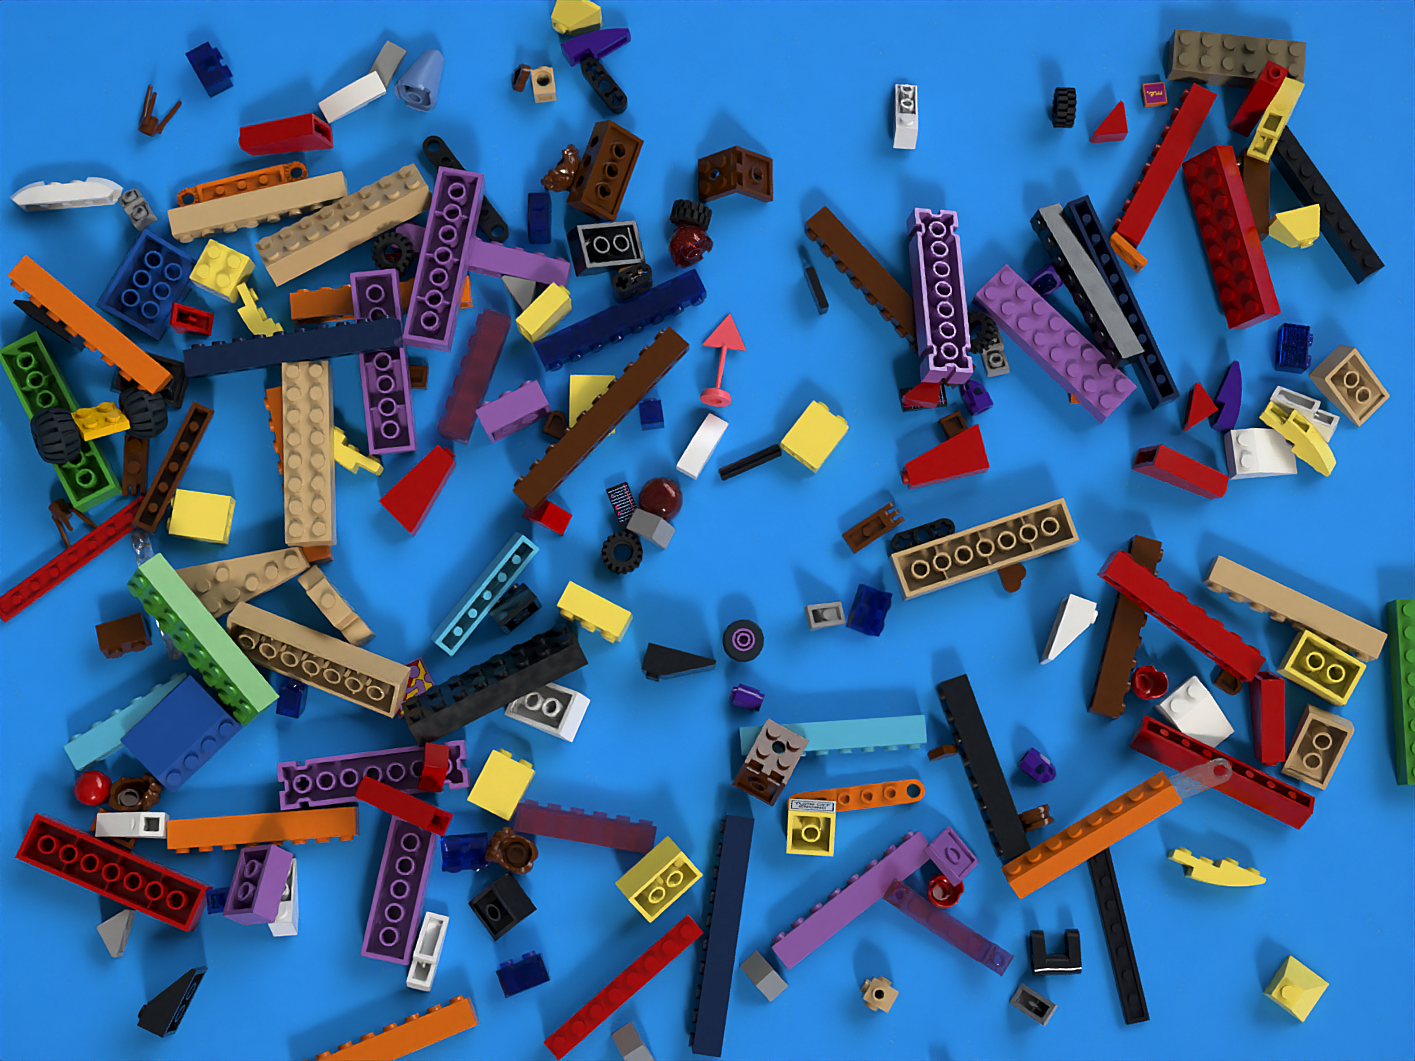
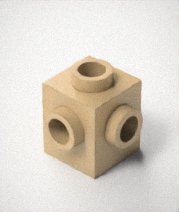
[860,975,899,1013]

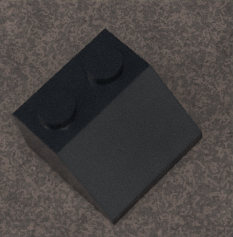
[468,871,537,941]

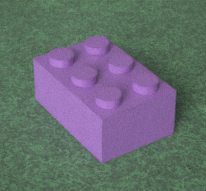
[475,380,551,444]
[222,844,293,925]

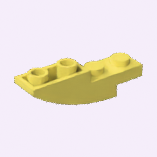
[1247,77,1305,163]
[236,282,284,337]
[1259,401,1336,477]
[334,426,384,477]
[1167,847,1266,886]

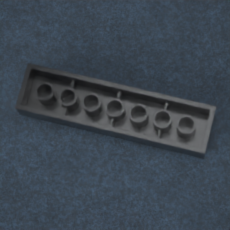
[401,621,589,748]

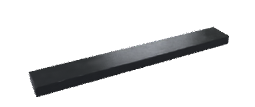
[1087,847,1150,1025]

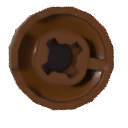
[1018,804,1055,832]

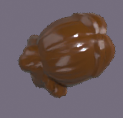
[541,144,581,192]
[108,772,161,812]
[485,827,539,874]

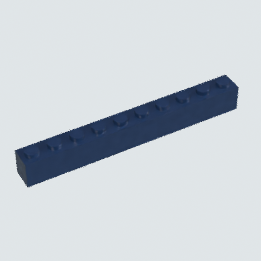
[1064,195,1180,410]
[183,315,404,378]
[688,815,755,1058]

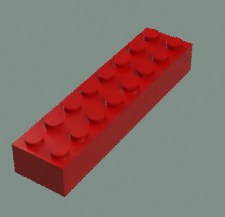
[1182,145,1281,329]
[15,813,214,932]

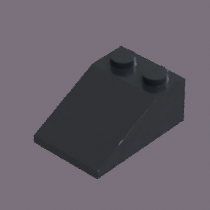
[566,220,646,277]
[13,299,85,352]
[110,351,189,408]
[488,583,542,635]
[641,643,716,682]
[137,966,208,1038]

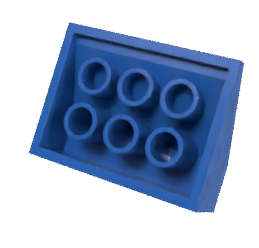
[95,229,198,341]
[120,674,243,793]

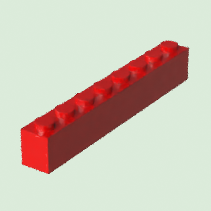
[1112,83,1217,249]
[1097,550,1266,682]
[1129,715,1315,830]
[543,914,704,1061]

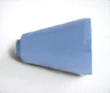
[394,49,445,112]

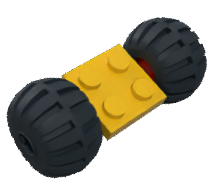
[30,383,168,464]

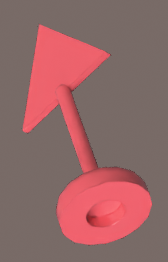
[700,313,746,407]

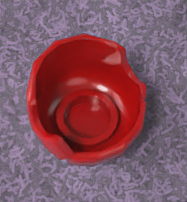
[1131,665,1169,700]
[73,770,112,807]
[926,872,964,908]

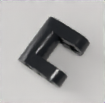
[612,263,653,305]
[1029,929,1082,976]

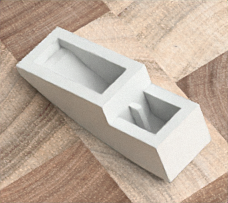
[318,71,387,124]
[1270,386,1340,443]
[676,413,729,480]
[406,912,449,992]

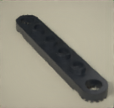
[423,136,509,243]

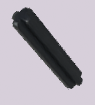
[718,444,782,481]

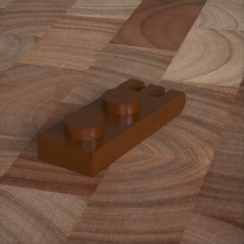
[122,435,150,496]
[842,502,905,554]

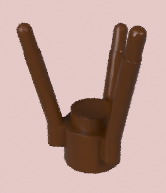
[137,85,182,137]
[48,498,98,549]

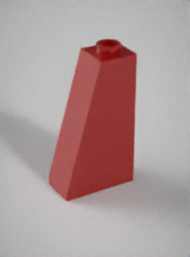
[1228,60,1289,137]
[239,113,333,156]
[901,424,990,490]
[1132,444,1229,499]
[379,445,456,537]
[1248,671,1285,766]
[355,775,454,836]

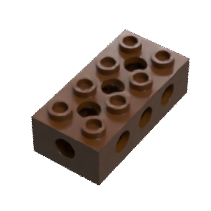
[566,120,644,222]

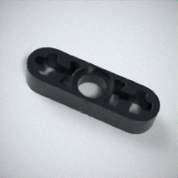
[581,58,628,114]
[891,518,955,553]

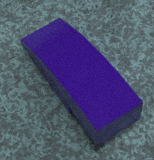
[561,28,631,67]
[1211,360,1242,434]

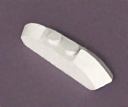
[10,177,123,212]

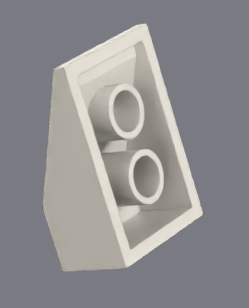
[1224,428,1297,480]
[1040,594,1098,665]
[1154,675,1234,748]
[504,682,590,742]

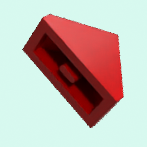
[1090,100,1128,143]
[169,302,214,336]
[901,380,941,409]
[1182,383,1218,431]
[522,500,572,536]
[417,742,449,793]

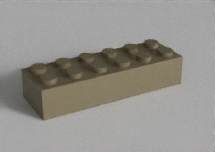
[1166,29,1306,89]

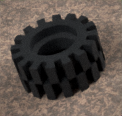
[1052,87,1077,128]
[669,199,712,232]
[371,232,415,272]
[967,310,998,354]
[601,531,643,574]

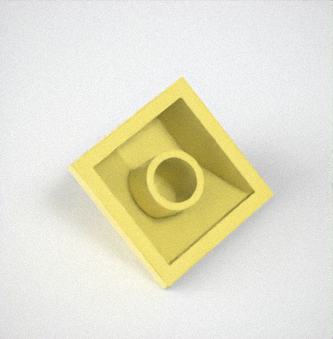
[551,0,603,36]
[1269,204,1320,249]
[1263,955,1329,1022]

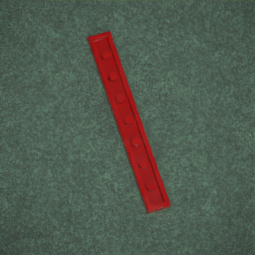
[0,495,145,623]

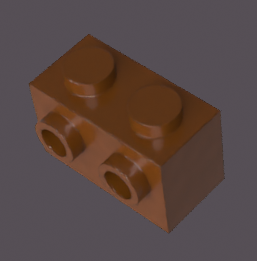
[95,612,152,659]

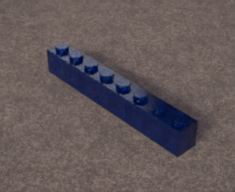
[533,269,707,372]

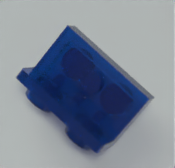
[845,584,893,637]
[440,832,490,873]

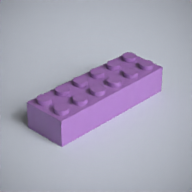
[360,815,439,965]

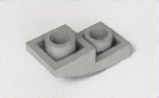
[368,40,407,90]
[118,187,158,231]
[976,327,1010,378]

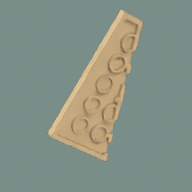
[175,547,311,620]

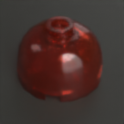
[668,225,713,268]
[638,477,683,521]

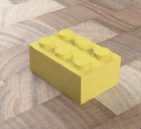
[557,581,633,643]
[1276,630,1367,707]
[615,836,703,923]

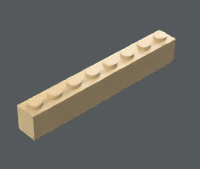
[167,171,349,243]
[1203,555,1388,662]

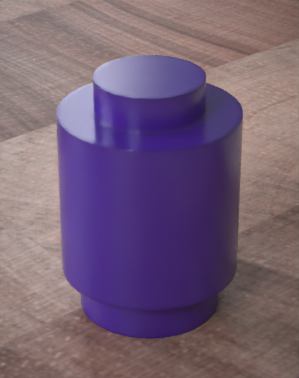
[729,683,765,712]

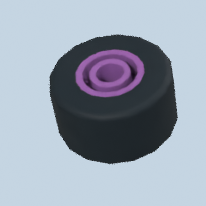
[723,619,764,662]

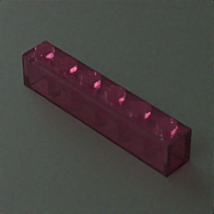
[438,308,512,445]
[513,799,657,854]

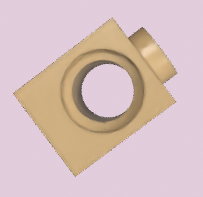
[531,66,557,103]

